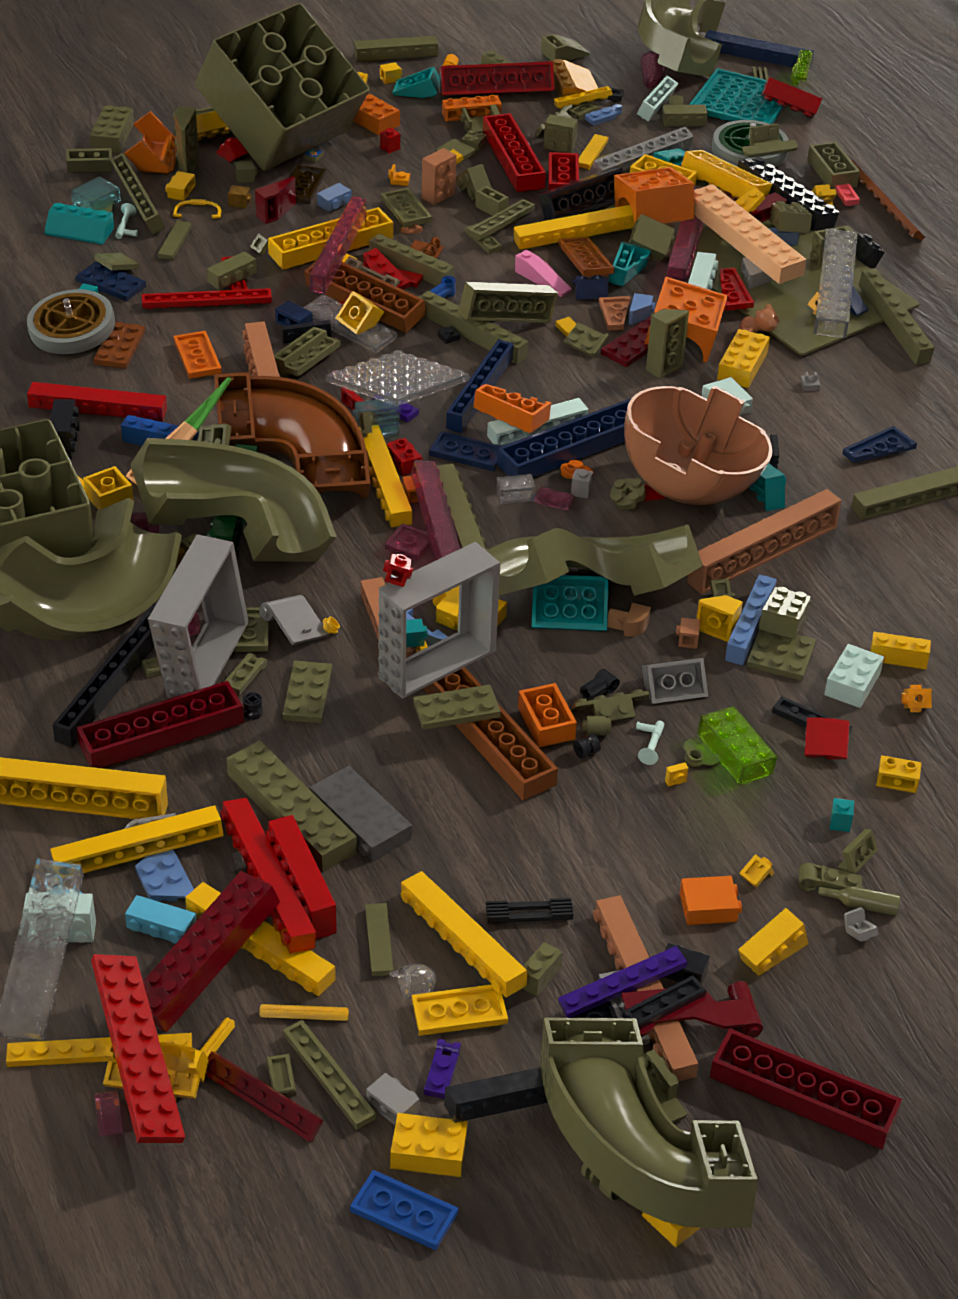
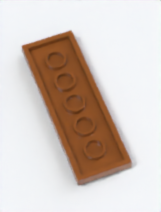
[558,237,614,277]

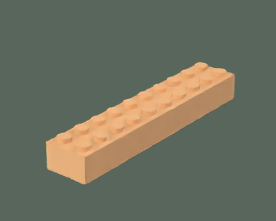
[694,184,807,284]

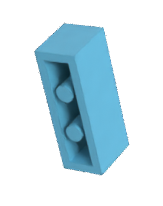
[125,895,197,944]

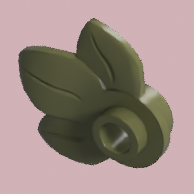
[684,738,722,767]

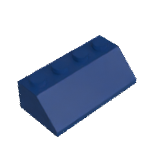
[121,415,199,446]

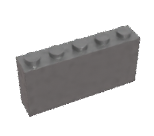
[310,766,412,862]

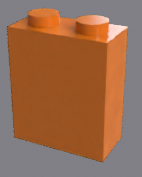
[679,876,742,925]

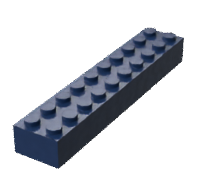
[497,398,631,484]

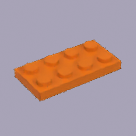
[173,331,222,379]

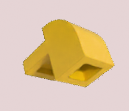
[812,184,837,205]

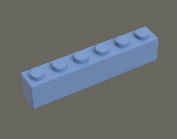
[725,574,777,666]

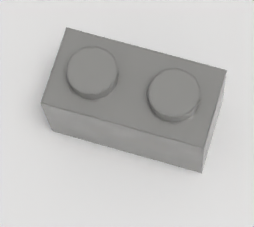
[366,1072,419,1125]

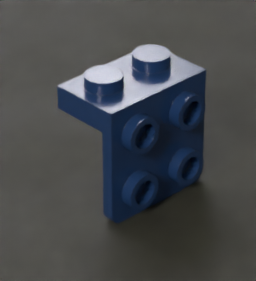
[572,275,608,299]

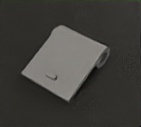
[259,595,329,645]

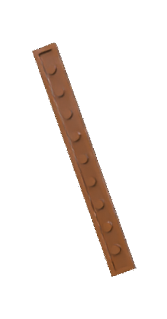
[847,155,925,241]

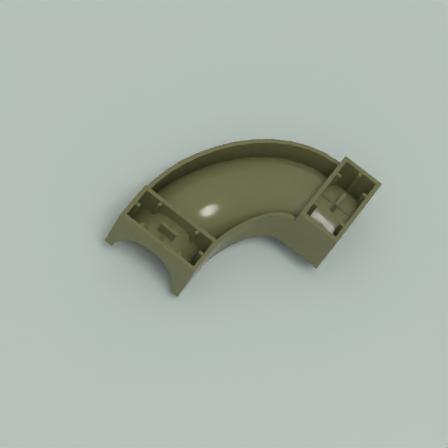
[638,0,726,77]
[130,438,337,562]
[540,1018,758,1228]

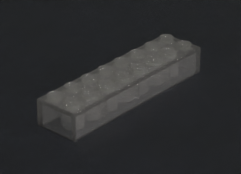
[0,858,84,1042]

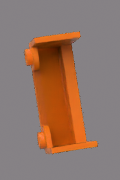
[124,111,177,174]

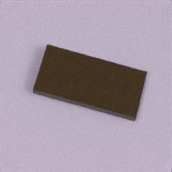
[291,165,326,204]

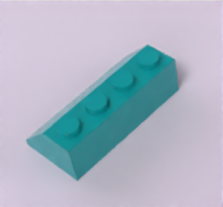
[44,203,114,245]

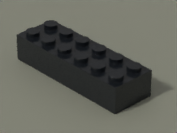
[538,168,624,221]

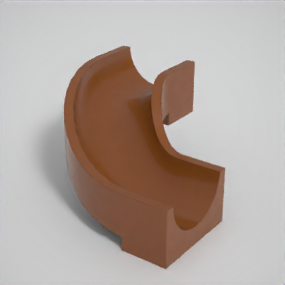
[214,372,370,498]

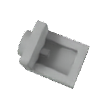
[844,907,878,942]

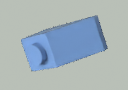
[628,293,655,325]

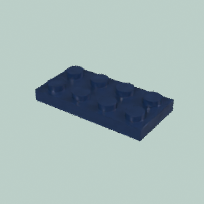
[76,261,147,302]

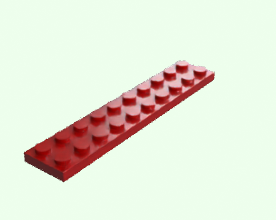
[91,954,185,1143]

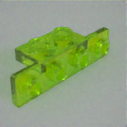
[791,50,813,85]

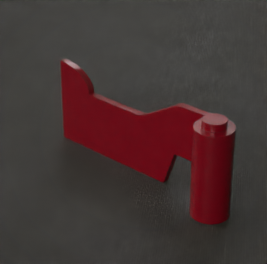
[621,981,763,1038]

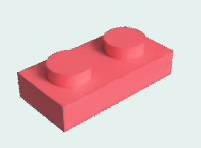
[835,184,860,206]

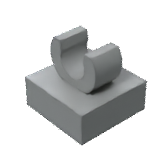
[800,372,820,391]

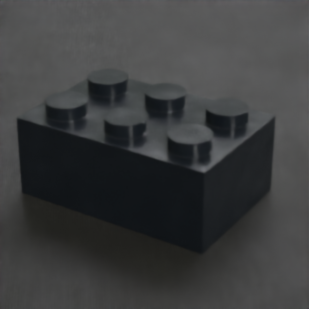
[50,399,81,459]

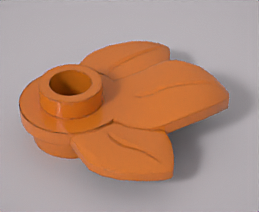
[560,460,594,479]

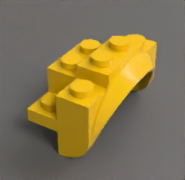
[103,1040,208,1101]

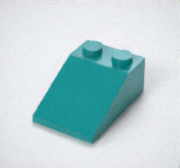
[392,67,440,98]

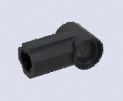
[580,669,620,701]

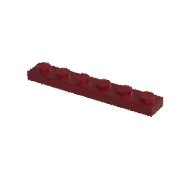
[205,1051,324,1142]

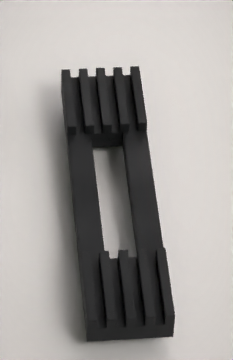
[486,898,574,923]

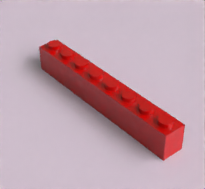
[27,382,167,421]

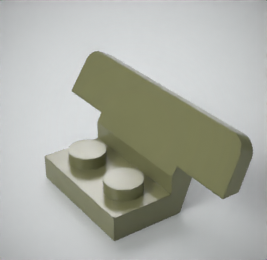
[742,123,798,157]

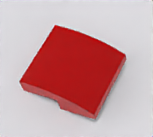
[804,718,850,760]

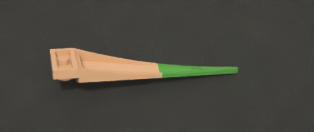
[126,377,231,485]

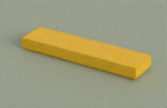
[579,134,608,169]

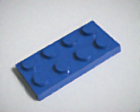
[350,1170,459,1250]

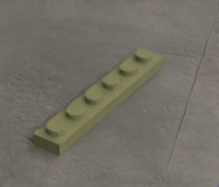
[468,199,535,240]
[283,1020,376,1130]

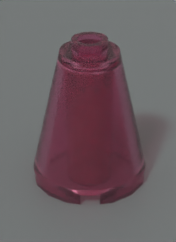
[640,50,667,89]

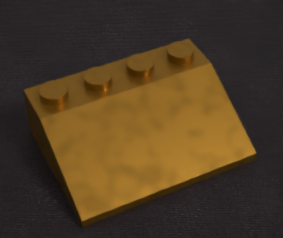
[551,59,603,101]

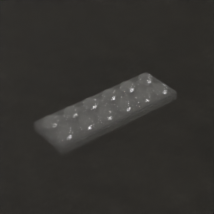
[304,294,397,353]

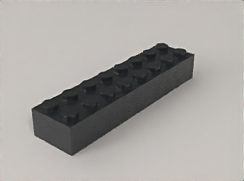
[737,157,839,231]

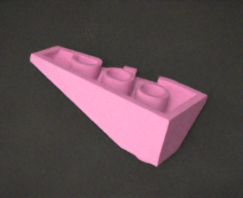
[515,250,572,297]

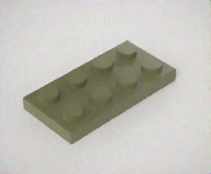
[381,188,432,227]
[283,661,332,723]
[413,685,501,730]

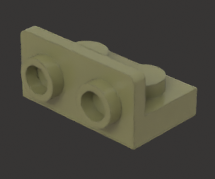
[838,829,878,874]

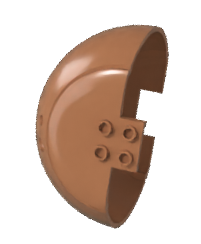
[624,386,772,506]

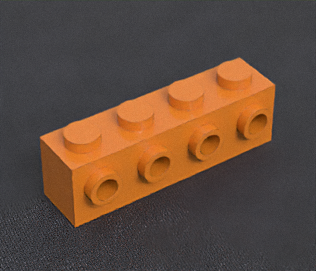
[442,95,502,122]

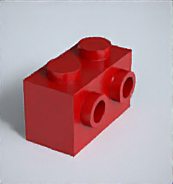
[387,438,423,476]

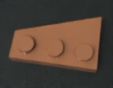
[599,296,630,331]

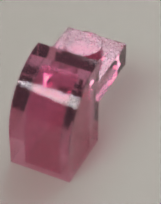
[94,1090,123,1137]

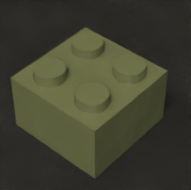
[543,114,578,153]

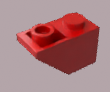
[216,137,248,163]

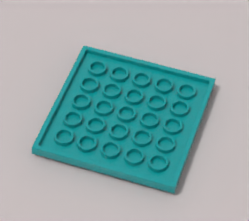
[689,68,785,124]

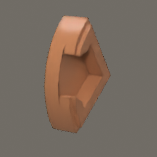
[401,225,423,234]

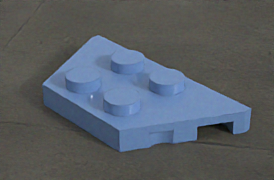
[135,850,194,902]

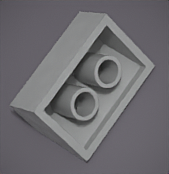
[642,658,708,704]

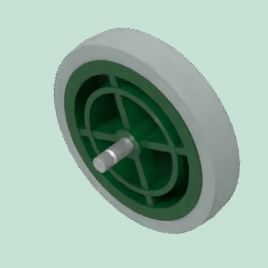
[712,120,789,168]

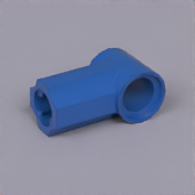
[430,276,456,298]

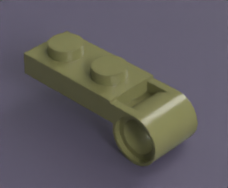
[799,863,862,891]

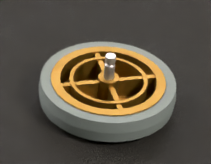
[27,289,115,354]

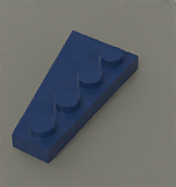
[842,426,917,463]

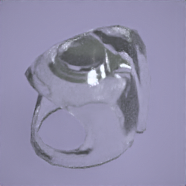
[389,963,437,1000]

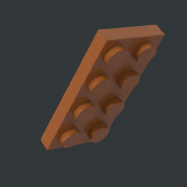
[94,322,145,369]

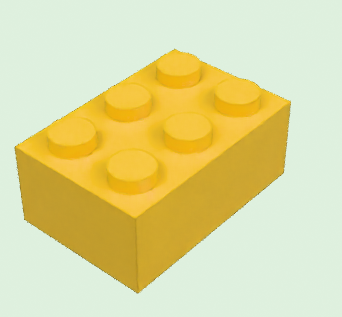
[390,1113,468,1177]

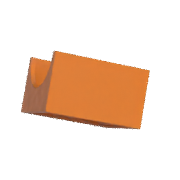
[614,167,694,223]
[645,277,728,362]

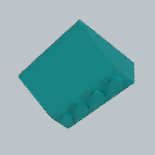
[532,575,608,631]

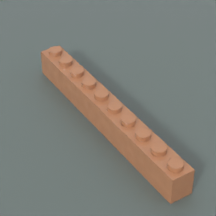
[593,895,699,1082]

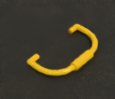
[173,199,222,219]

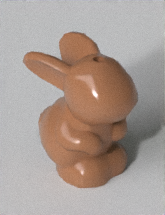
[739,304,780,333]

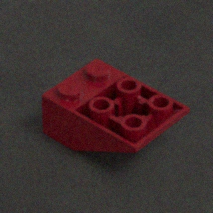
[255,176,296,224]

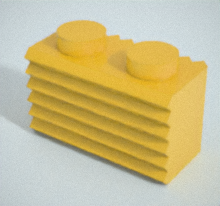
[165,171,196,201]

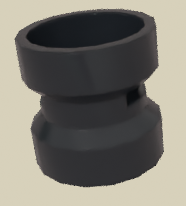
[243,692,263,720]
[573,733,601,759]

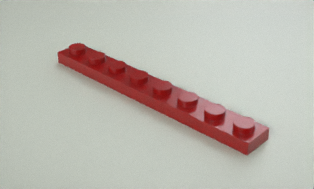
[142,288,272,309]

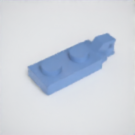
[585,104,623,126]

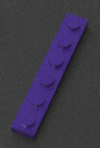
[558,946,687,1018]

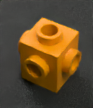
[901,685,932,712]

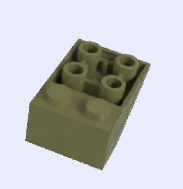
[541,34,590,61]

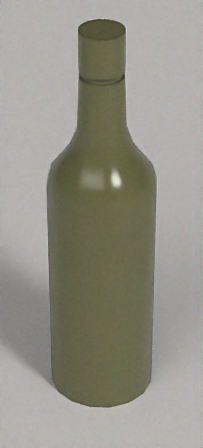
[818,886,900,916]

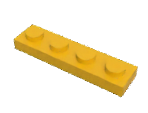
[554,86,612,109]

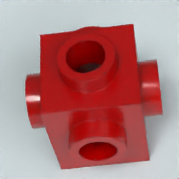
[383,554,413,587]

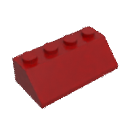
[761,77,822,117]

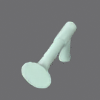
[115,203,138,239]
[636,721,664,765]

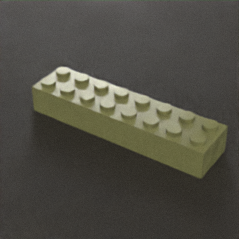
[227,741,357,872]

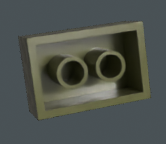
[758,587,811,639]

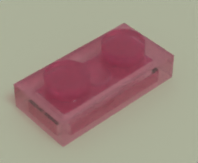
[535,487,574,511]

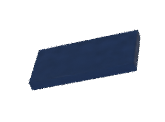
[429,431,503,472]

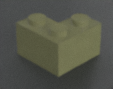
[456,164,491,201]

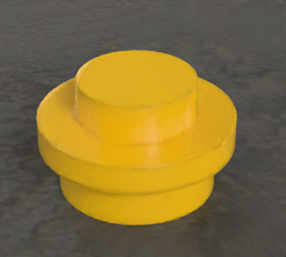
[322,616,340,634]

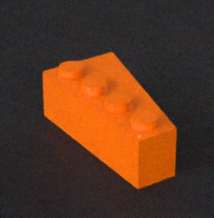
[473,384,552,433]

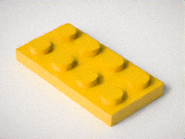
[412,984,508,1036]

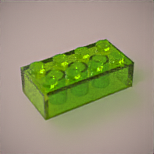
[697,706,777,784]

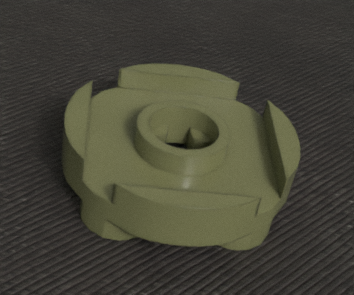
[610,478,646,510]

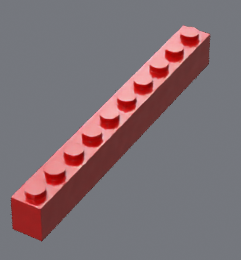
[220,798,316,954]

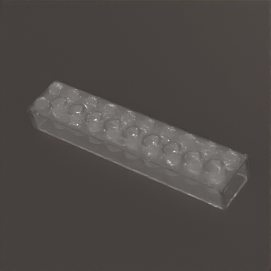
[813,228,858,338]

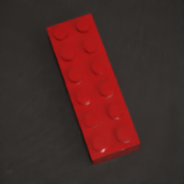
[266,815,337,939]

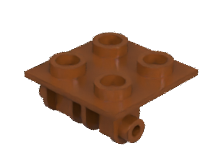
[411,237,444,259]

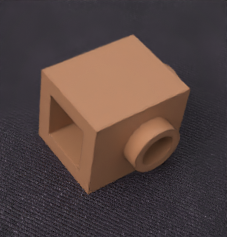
[676,618,700,649]

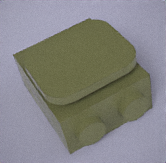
[628,214,675,261]

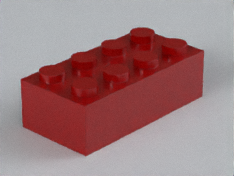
[548,152,579,190]

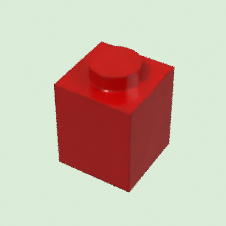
[380,128,401,153]

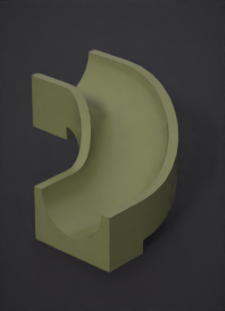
[0,498,182,641]
[486,524,703,595]

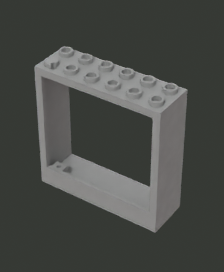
[148,534,249,698]
[378,542,500,699]

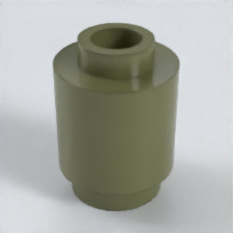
[582,716,611,736]

